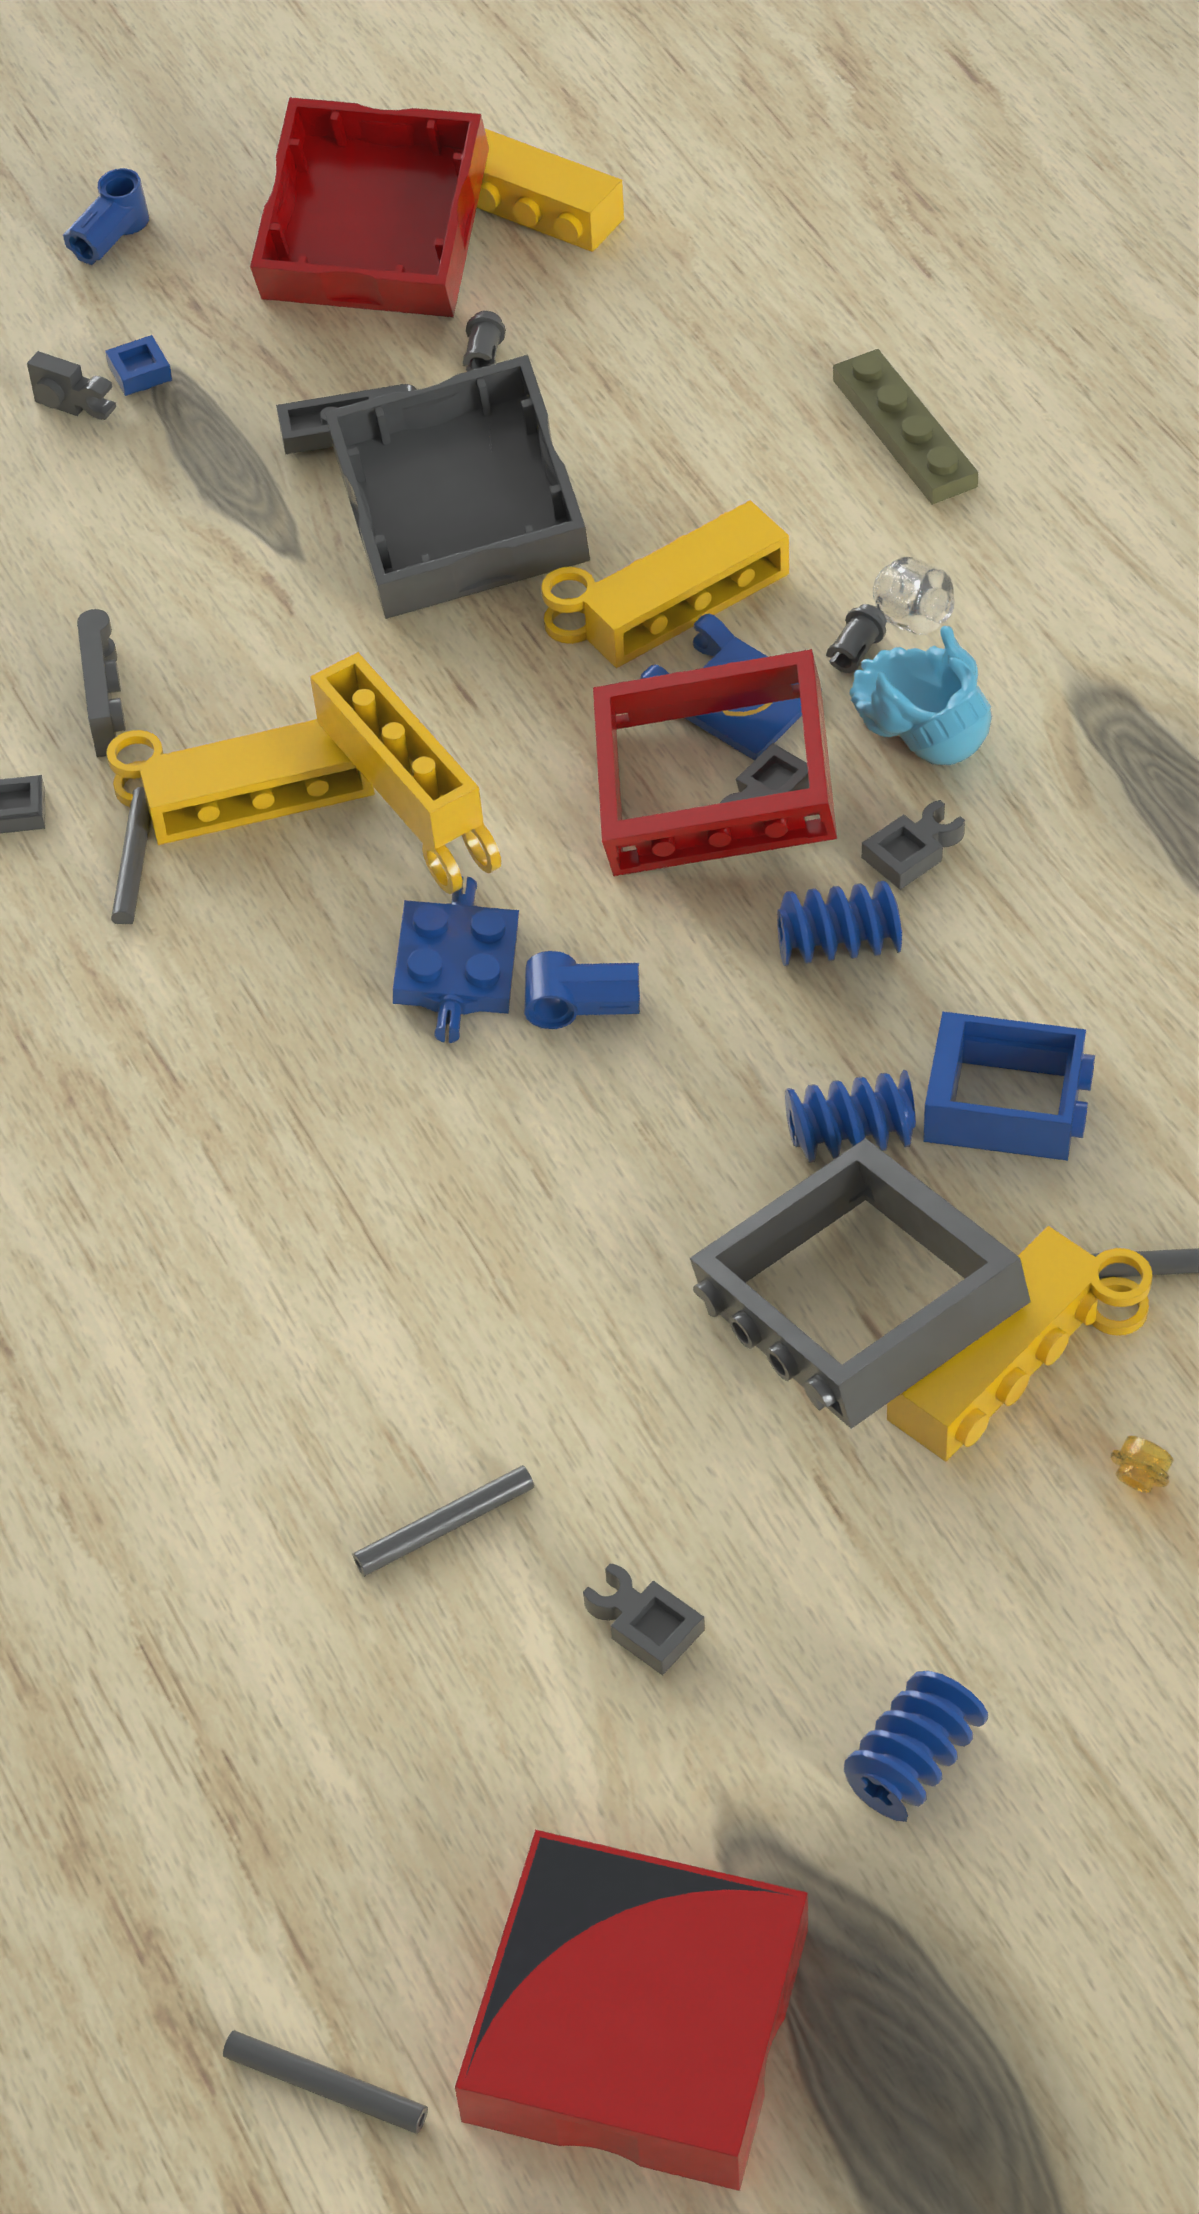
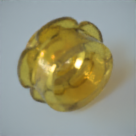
[1110,1436,1174,1493]

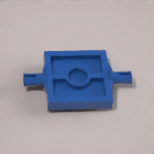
[393,876,519,1043]

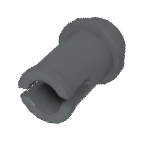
[463,311,506,372]
[826,604,887,673]

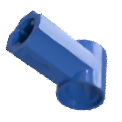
[63,168,149,265]
[524,951,640,1029]

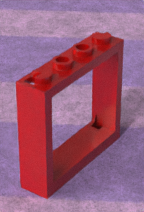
[593,649,837,876]

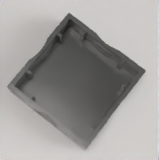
[325,355,590,619]

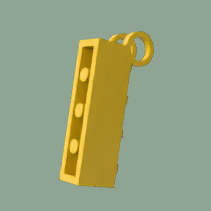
[477,128,624,252]
[541,500,789,669]
[310,652,501,894]
[107,719,375,845]
[887,1226,1152,1462]

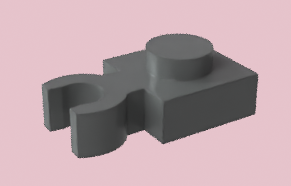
[27,351,117,420]
[720,743,809,803]
[861,800,965,890]
[583,1564,705,1676]

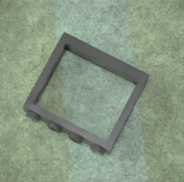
[690,1138,1031,1429]

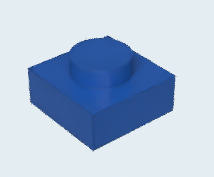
[105,335,172,396]

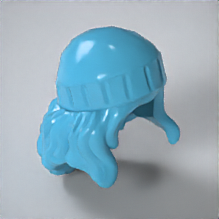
[849,625,992,765]

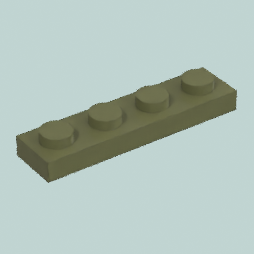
[833,349,978,505]

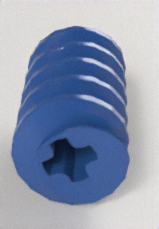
[777,881,902,966]
[785,1070,916,1163]
[844,1671,988,1822]

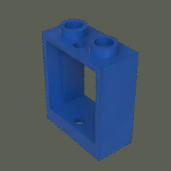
[923,1011,1095,1161]

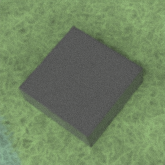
[0,775,45,833]

